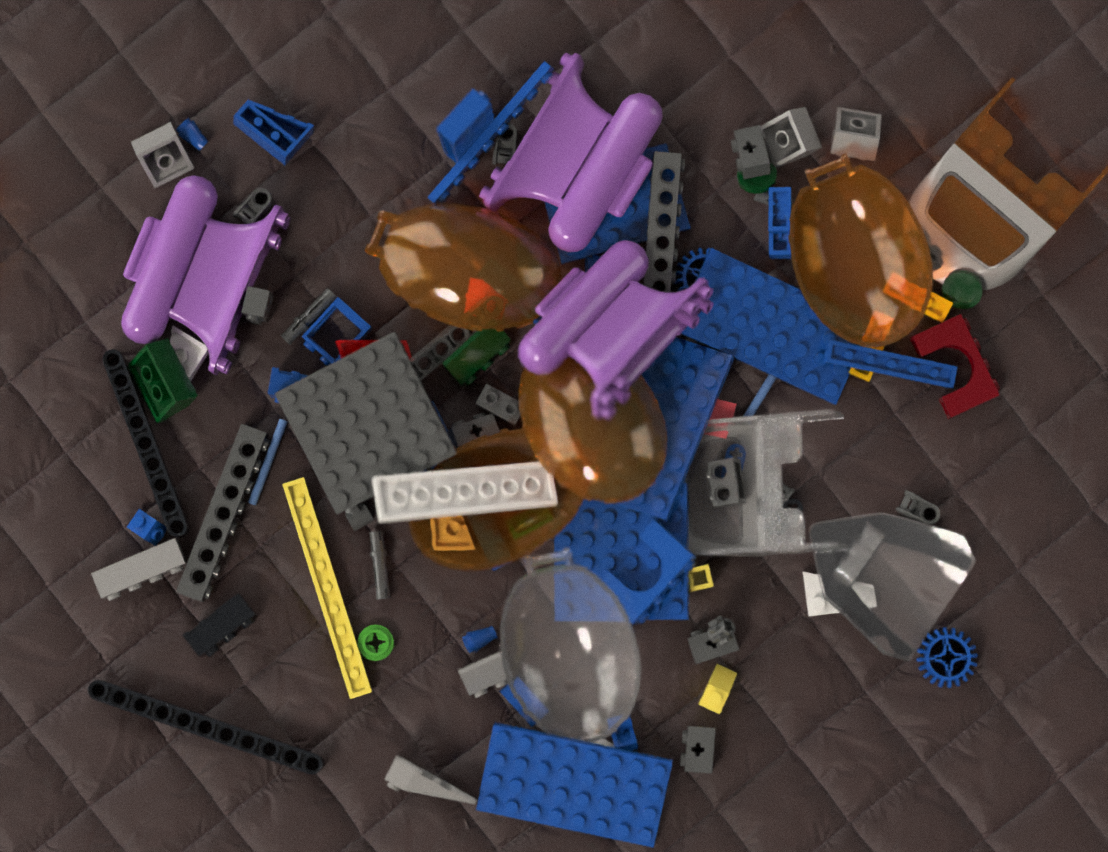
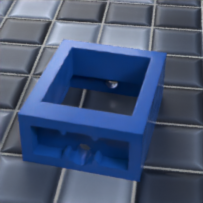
[302,297,372,366]

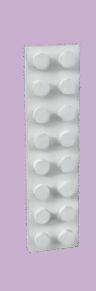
[372,461,558,523]

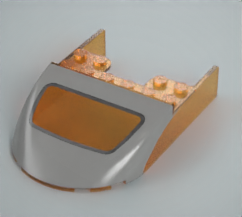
[905,77,1108,291]

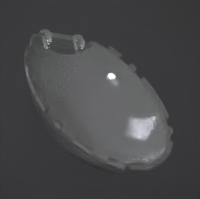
[500,547,641,742]

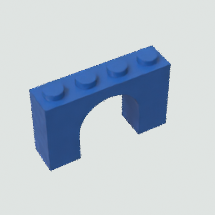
[593,519,697,625]

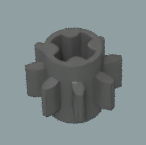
[707,615,735,646]

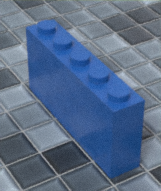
[436,89,495,163]

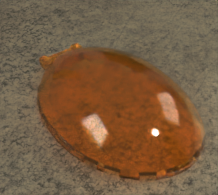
[788,153,933,347]
[365,203,562,332]
[518,356,667,504]
[408,426,601,571]

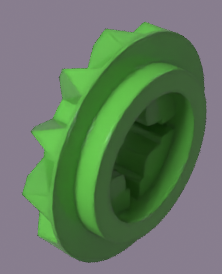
[358,625,394,661]

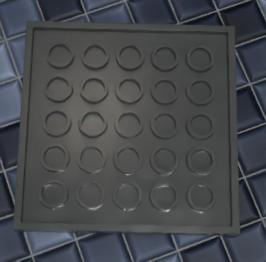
[274,332,457,515]

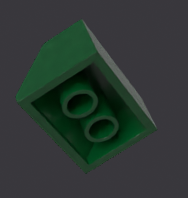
[442,317,511,387]
[128,339,198,423]

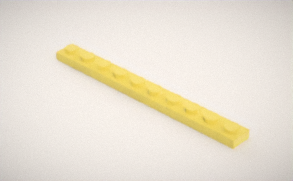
[282,477,372,699]

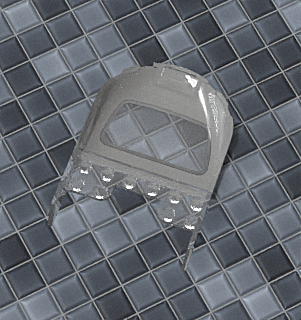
[684,409,848,557]

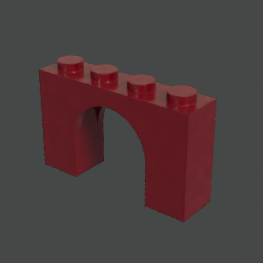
[910,314,1000,419]

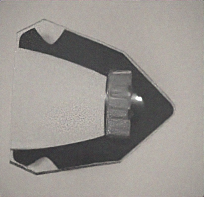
[809,512,976,661]

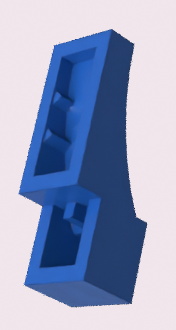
[768,187,793,259]

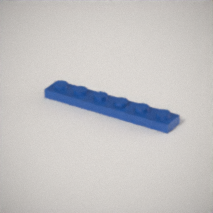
[823,340,958,389]

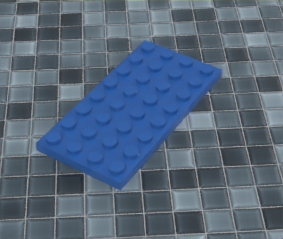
[681,248,870,405]
[583,337,734,522]
[476,722,672,848]

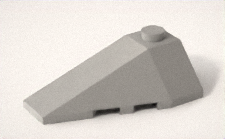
[384,755,477,804]

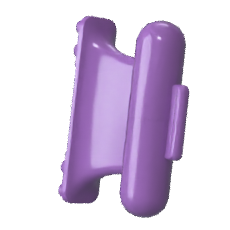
[479,53,663,252]
[121,175,291,375]
[518,240,714,420]

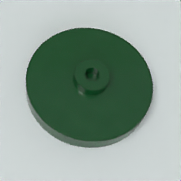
[737,162,777,194]
[942,270,983,309]

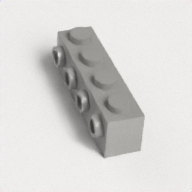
[91,538,187,601]

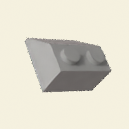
[760,107,822,168]
[831,107,881,161]
[131,122,194,188]
[458,652,511,698]

